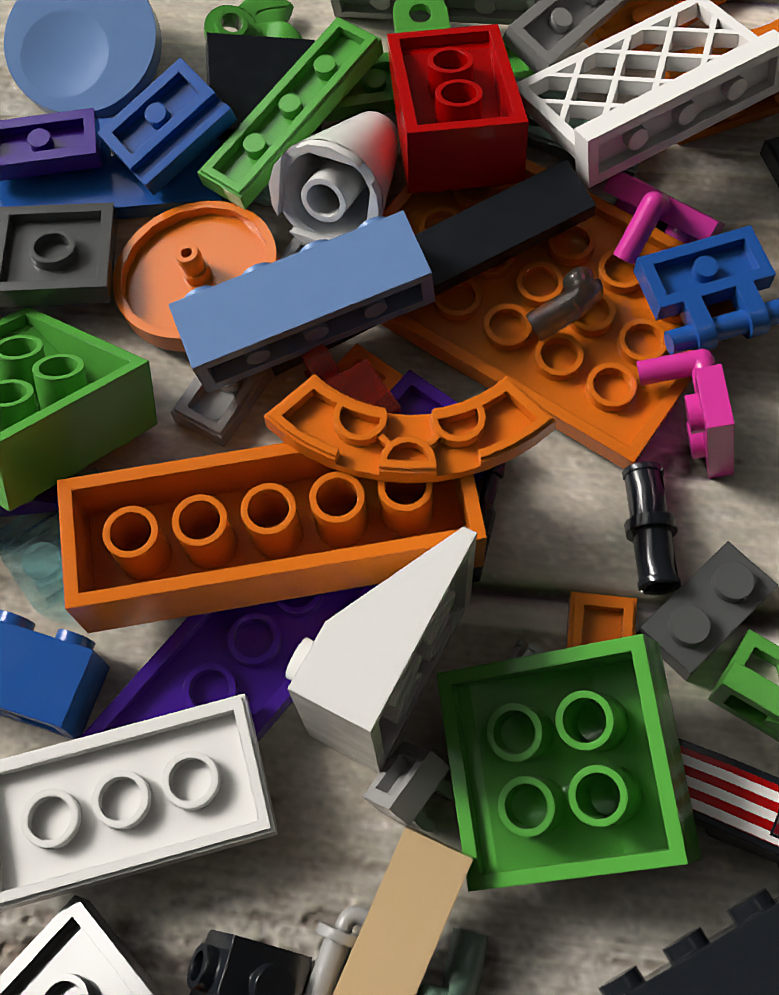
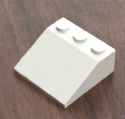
[285,526,477,773]

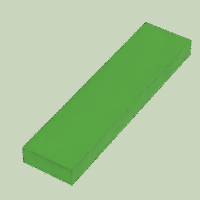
[197,17,384,210]

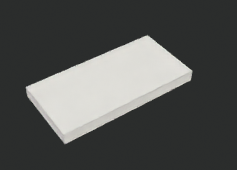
[0,693,278,912]

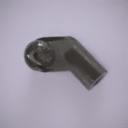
[526,266,603,341]

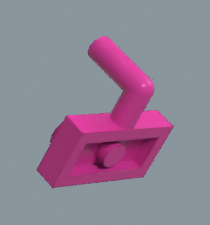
[603,172,725,265]
[636,349,735,479]

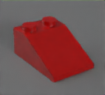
[387,24,529,194]

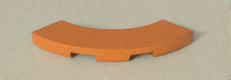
[263,374,556,483]

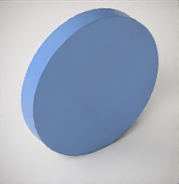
[4,0,162,119]

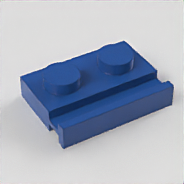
[97,57,237,196]

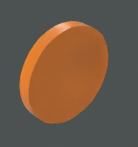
[113,201,281,352]

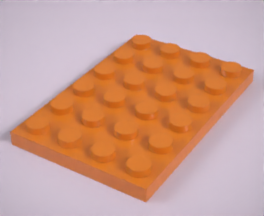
[381,159,736,469]

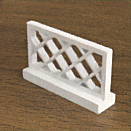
[517,0,779,188]

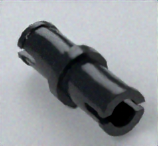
[622,461,681,595]

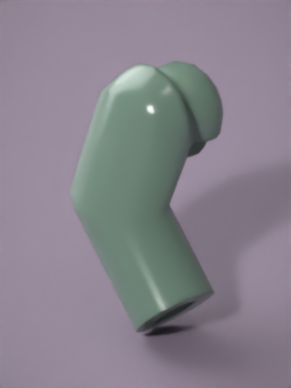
[417,928,489,995]

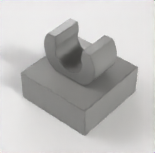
[362,741,455,832]

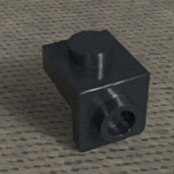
[187,929,313,995]

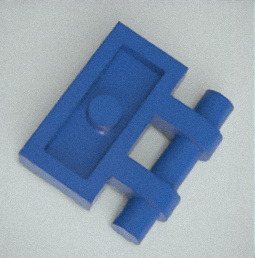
[633,225,779,355]

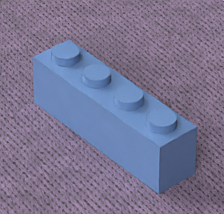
[168,211,436,393]

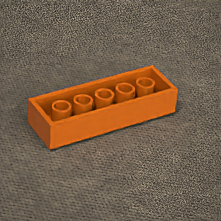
[57,442,487,633]

